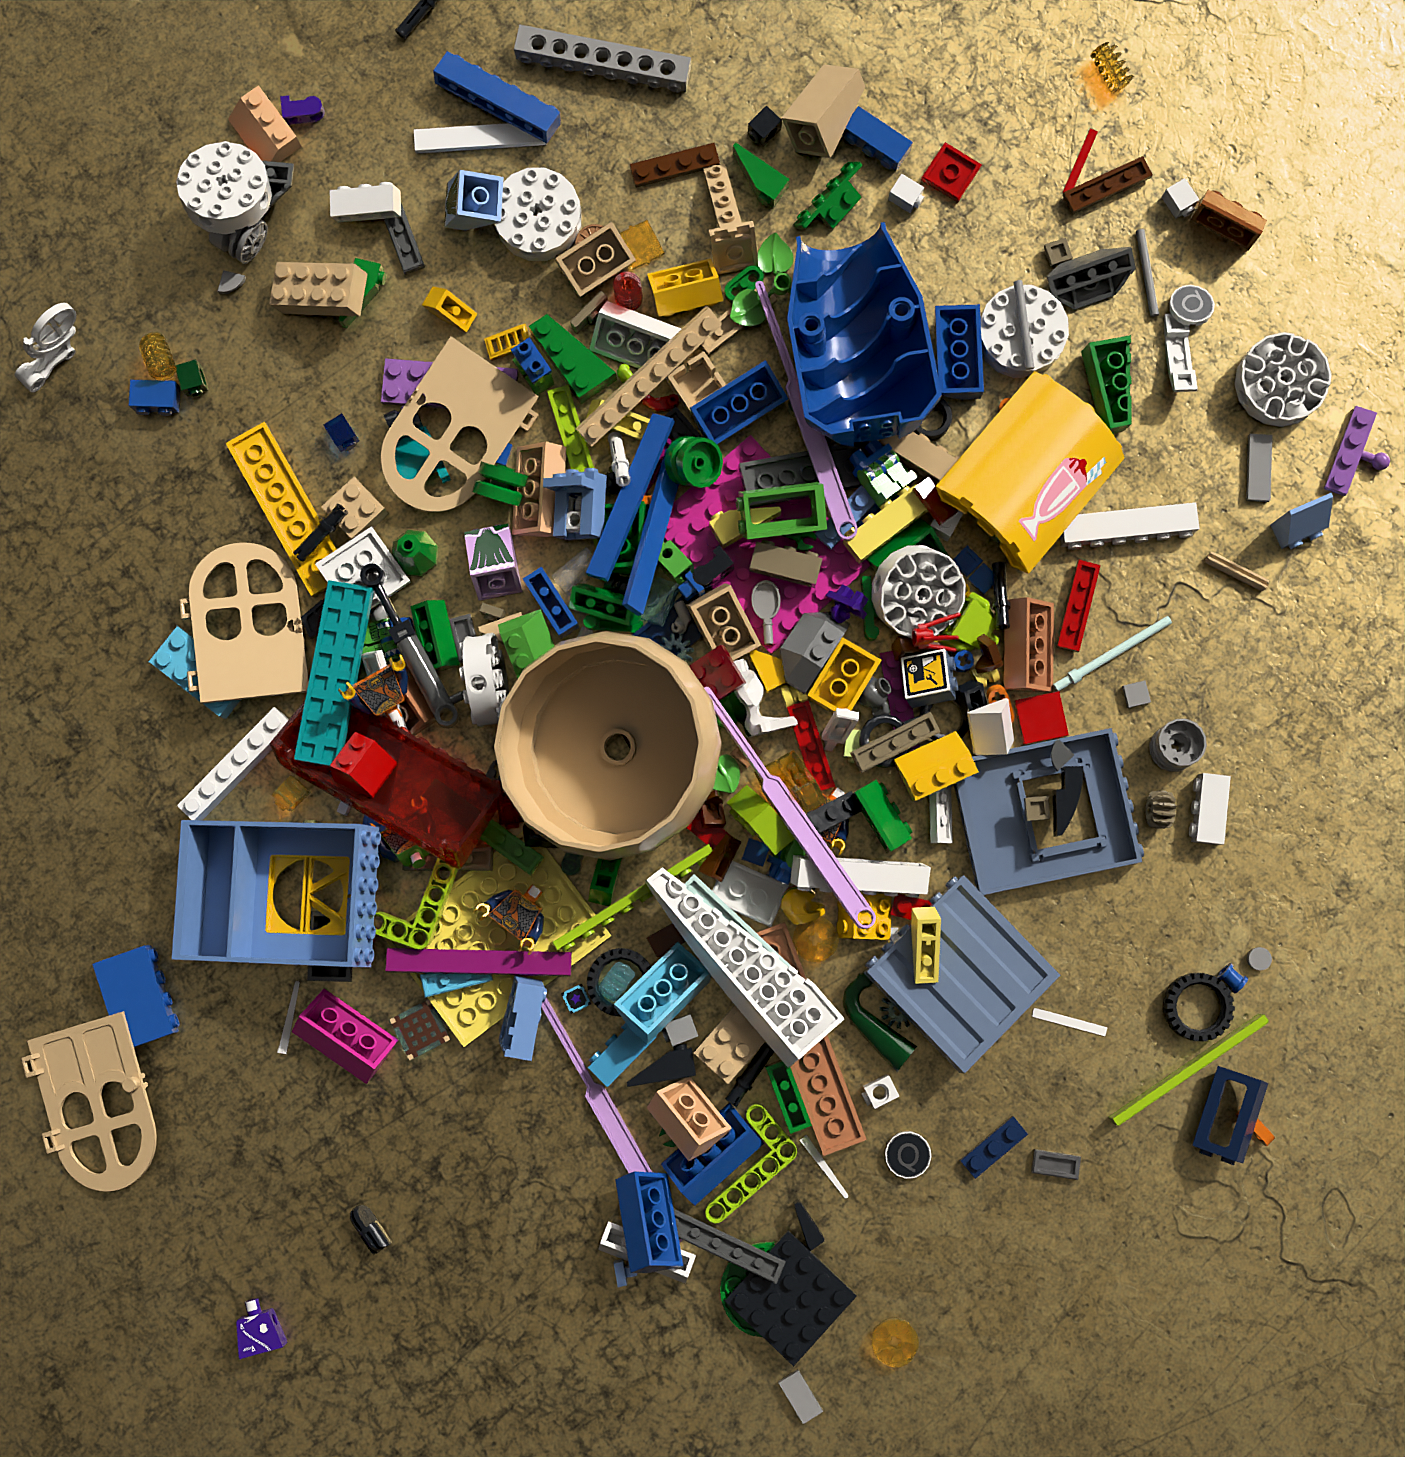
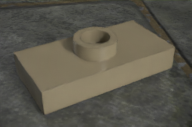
[570,291,608,334]

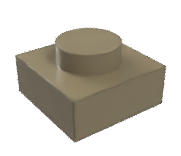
[1044,238,1073,267]
[480,603,506,622]
[1024,796,1050,821]

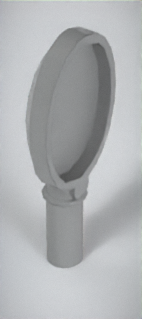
[752,580,781,645]

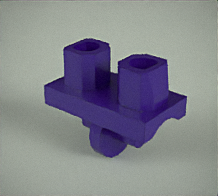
[826,584,869,623]

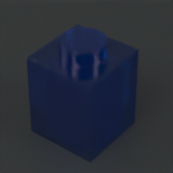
[323,413,360,452]

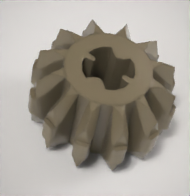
[1145,790,1177,829]

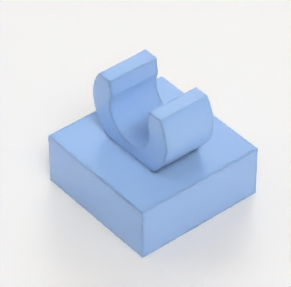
[614,1259,638,1287]

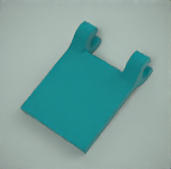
[395,426,451,484]

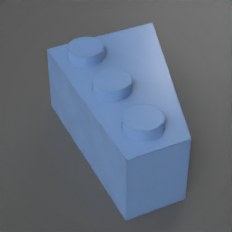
[498,975,547,1061]

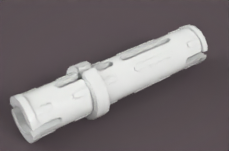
[608,432,631,487]

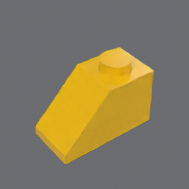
[422,286,477,332]
[747,650,787,694]

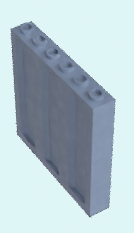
[863,875,1061,1073]

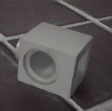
[662,1014,698,1046]

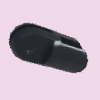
[350,1205,392,1255]

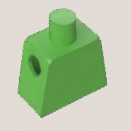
[657,540,695,587]

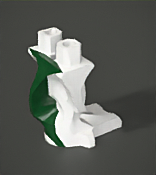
[729,659,798,738]

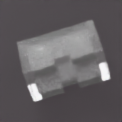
[552,547,593,597]

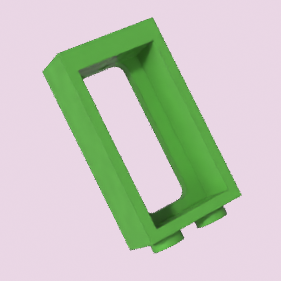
[736,482,827,539]

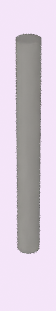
[1136,229,1159,317]
[1013,280,1035,370]

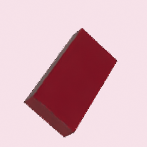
[912,476,959,526]

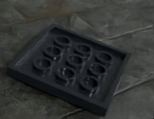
[725,1230,857,1367]

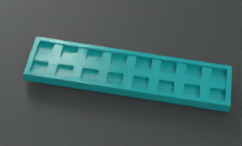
[294,580,374,766]

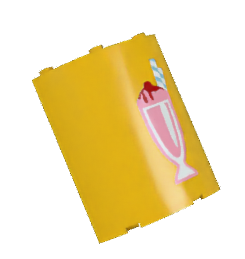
[935,371,1125,574]

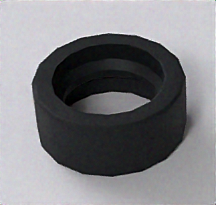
[913,398,952,441]

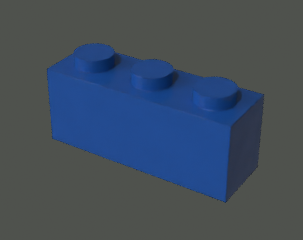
[842,106,913,171]
[523,567,579,639]

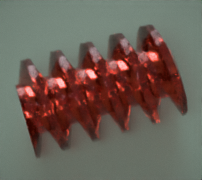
[613,272,643,311]

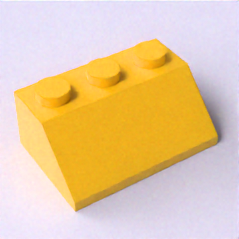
[647,258,723,317]
[807,637,882,713]
[893,731,979,801]

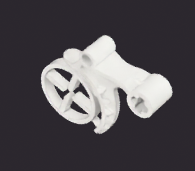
[15,303,76,392]

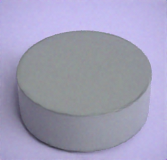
[1247,947,1272,970]

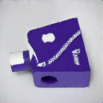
[236,1298,288,1359]

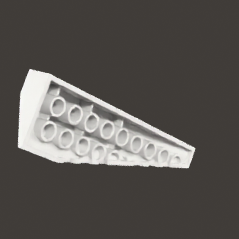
[645,867,844,1068]

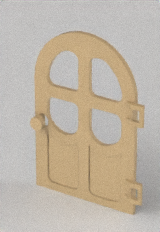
[381,336,539,512]
[179,543,309,704]
[21,1011,157,1191]

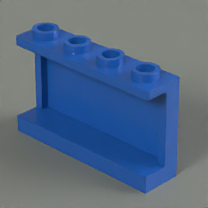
[92,945,180,1048]

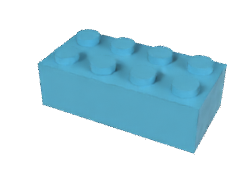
[148,626,242,719]

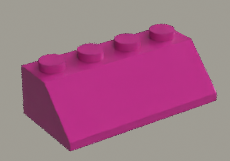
[292,989,398,1084]

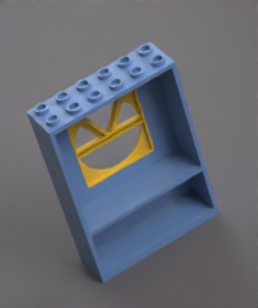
[172,820,381,967]

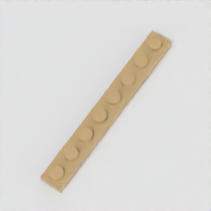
[575,307,722,446]

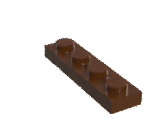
[630,142,720,188]
[1062,156,1153,214]

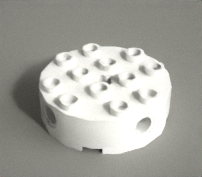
[176,141,272,234]
[494,168,581,261]
[981,285,1069,378]
[1235,332,1331,427]
[871,545,966,638]
[459,633,509,727]

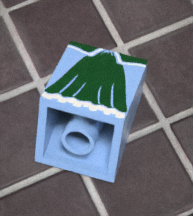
[444,170,503,231]

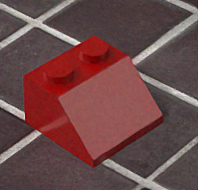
[330,732,397,799]

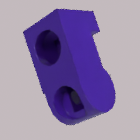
[280,95,325,125]

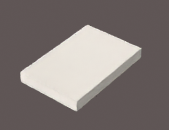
[712,861,789,927]

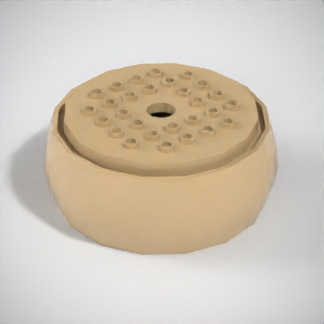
[494,631,722,861]

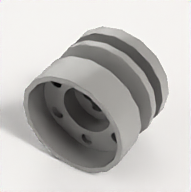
[209,220,268,263]
[1149,719,1207,772]

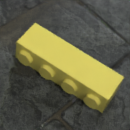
[843,484,928,564]

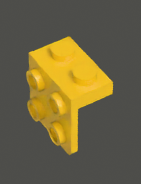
[837,893,892,940]

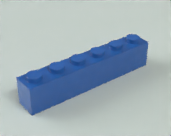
[433,51,561,144]

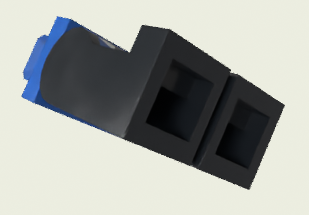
[678,545,734,602]

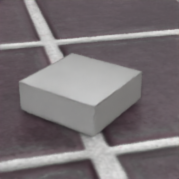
[1122,681,1151,708]

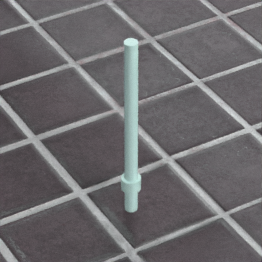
[1053,616,1172,692]

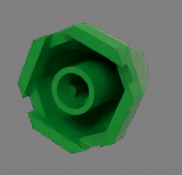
[391,530,439,577]

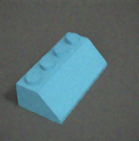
[614,942,711,1044]

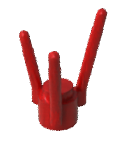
[912,612,961,652]

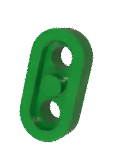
[725,266,764,303]

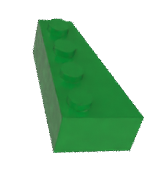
[529,314,617,404]
[1081,335,1132,434]

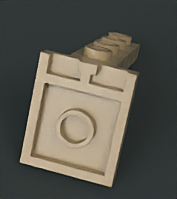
[703,164,758,275]

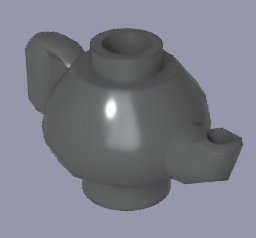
[858,676,891,716]

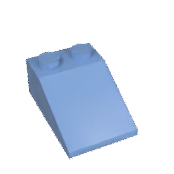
[1271,493,1333,549]

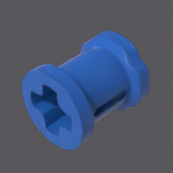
[953,650,974,673]
[1217,963,1248,994]

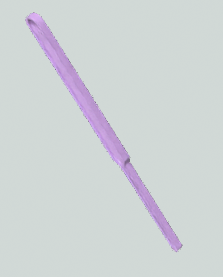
[755,281,857,541]
[704,687,876,929]
[541,997,682,1243]

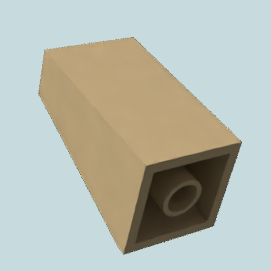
[782,64,865,158]

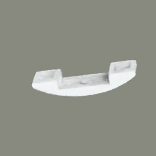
[1164,314,1197,392]

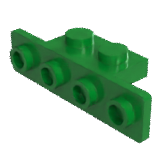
[793,162,862,229]

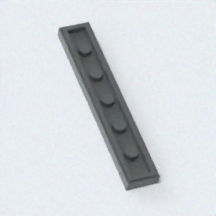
[674,1209,786,1284]

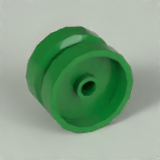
[665,436,723,488]
[472,461,528,506]

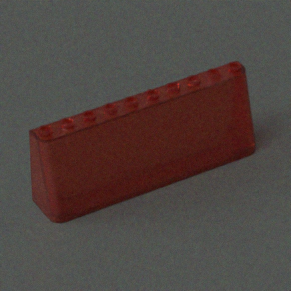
[269,701,506,869]

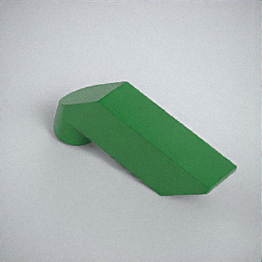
[583,615,643,634]

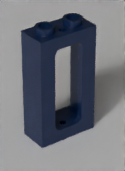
[1192,1066,1269,1165]

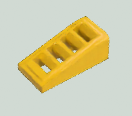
[484,323,529,360]

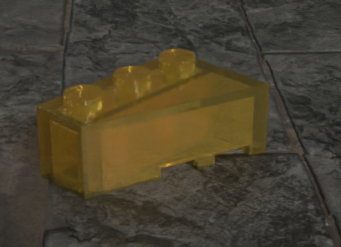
[754,750,826,813]

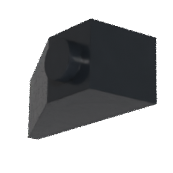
[627,1043,696,1087]

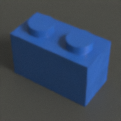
[129,380,181,416]

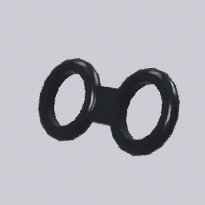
[859,693,968,768]

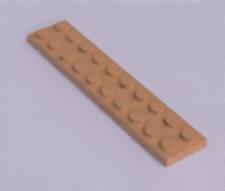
[756,922,867,1156]

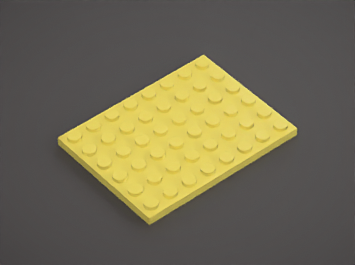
[383,831,612,1047]

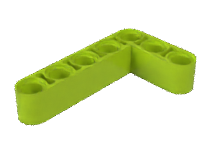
[374,841,464,949]
[705,1103,797,1223]

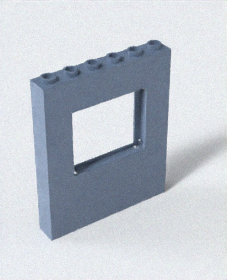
[953,728,1144,895]

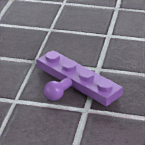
[1324,406,1390,496]

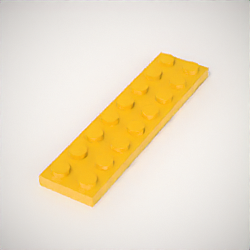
[226,421,337,597]

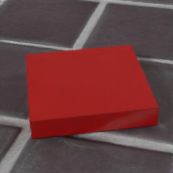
[921,142,982,203]
[1014,691,1069,745]

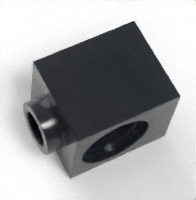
[748,105,782,147]

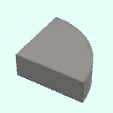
[218,270,246,294]

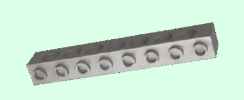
[514,24,691,92]

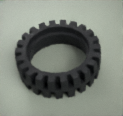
[587,948,651,1017]
[1163,973,1235,1041]

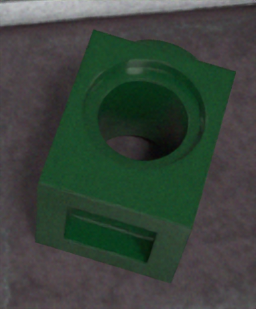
[174,359,208,397]

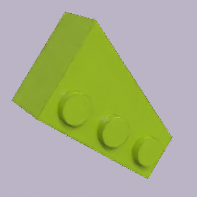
[726,785,795,855]

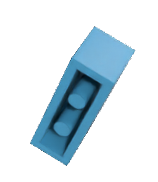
[588,1023,657,1087]

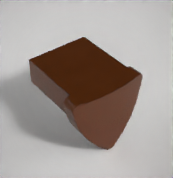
[975,634,1004,673]
[699,790,726,828]

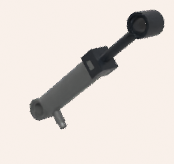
[360,563,466,729]

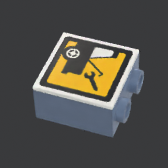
[901,649,958,708]

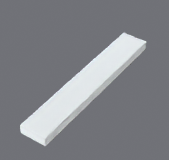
[414,123,547,154]

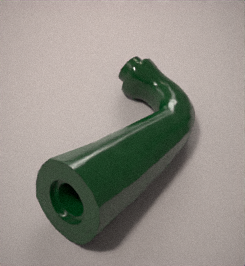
[843,971,917,1072]

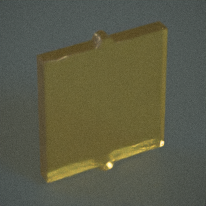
[619,220,665,270]

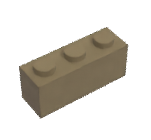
[749,540,823,588]

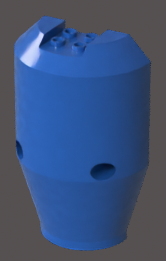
[787,222,942,446]

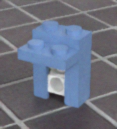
[543,468,607,540]

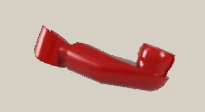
[641,394,679,411]

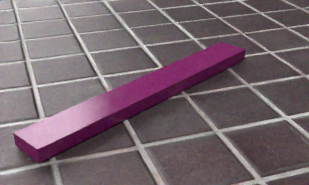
[385,948,572,976]

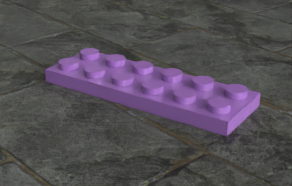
[381,358,518,409]

